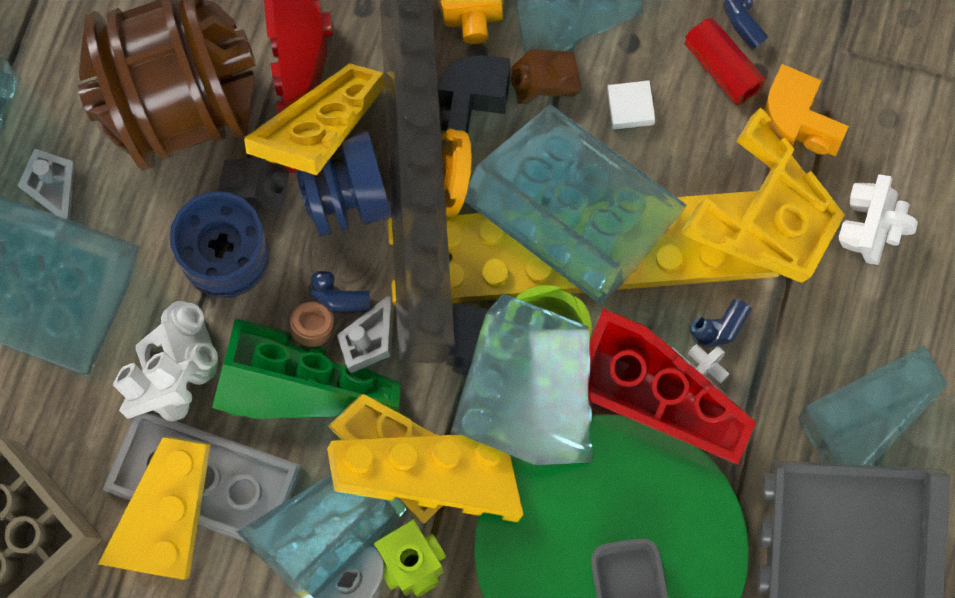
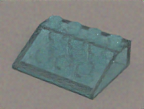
[464,104,687,305]
[0,195,139,375]

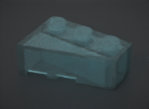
[798,345,948,465]
[236,474,407,598]

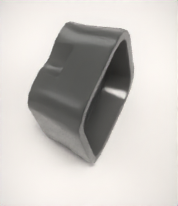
[591,539,668,598]

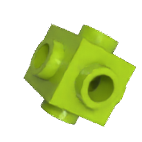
[374,519,446,597]

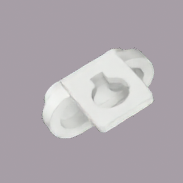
[136,301,218,385]

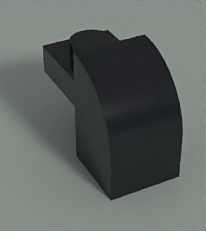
[437,55,511,134]

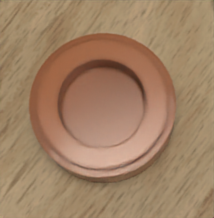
[290,302,334,347]

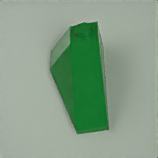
[212,318,401,419]

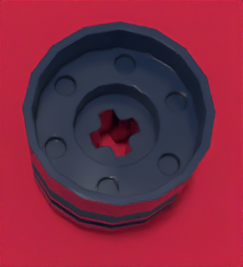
[297,130,392,237]
[170,192,270,298]

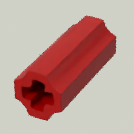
[684,17,766,105]

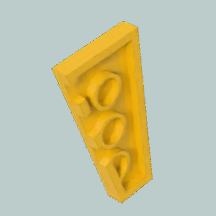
[244,63,385,175]
[327,433,523,522]

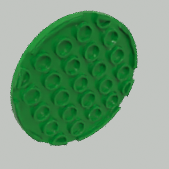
[474,414,749,598]

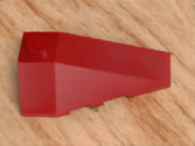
[264,0,333,174]
[569,308,756,464]

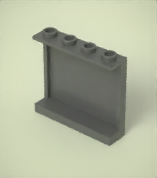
[757,460,951,598]

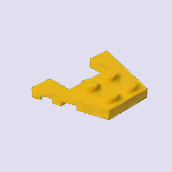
[681,108,845,283]

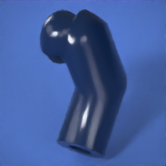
[723,0,768,50]
[309,271,370,312]
[690,299,752,347]

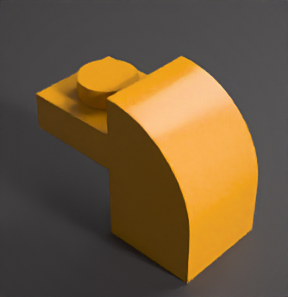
[764,64,849,157]

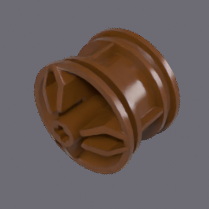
[78,0,256,171]

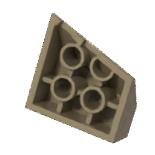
[0,437,103,598]

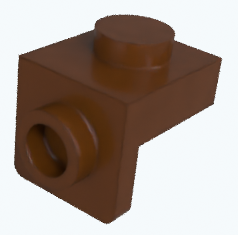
[511,49,582,104]

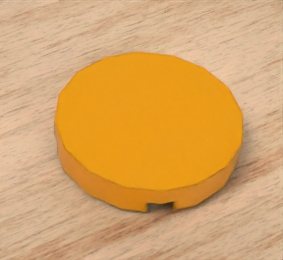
[430,129,472,217]

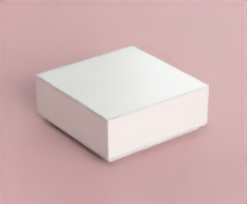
[607,80,655,130]

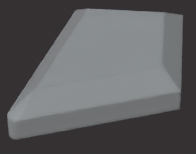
[18,149,75,224]
[337,296,394,373]

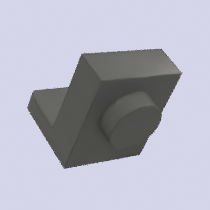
[217,157,289,212]

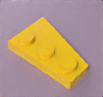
[328,394,443,524]
[98,437,211,580]

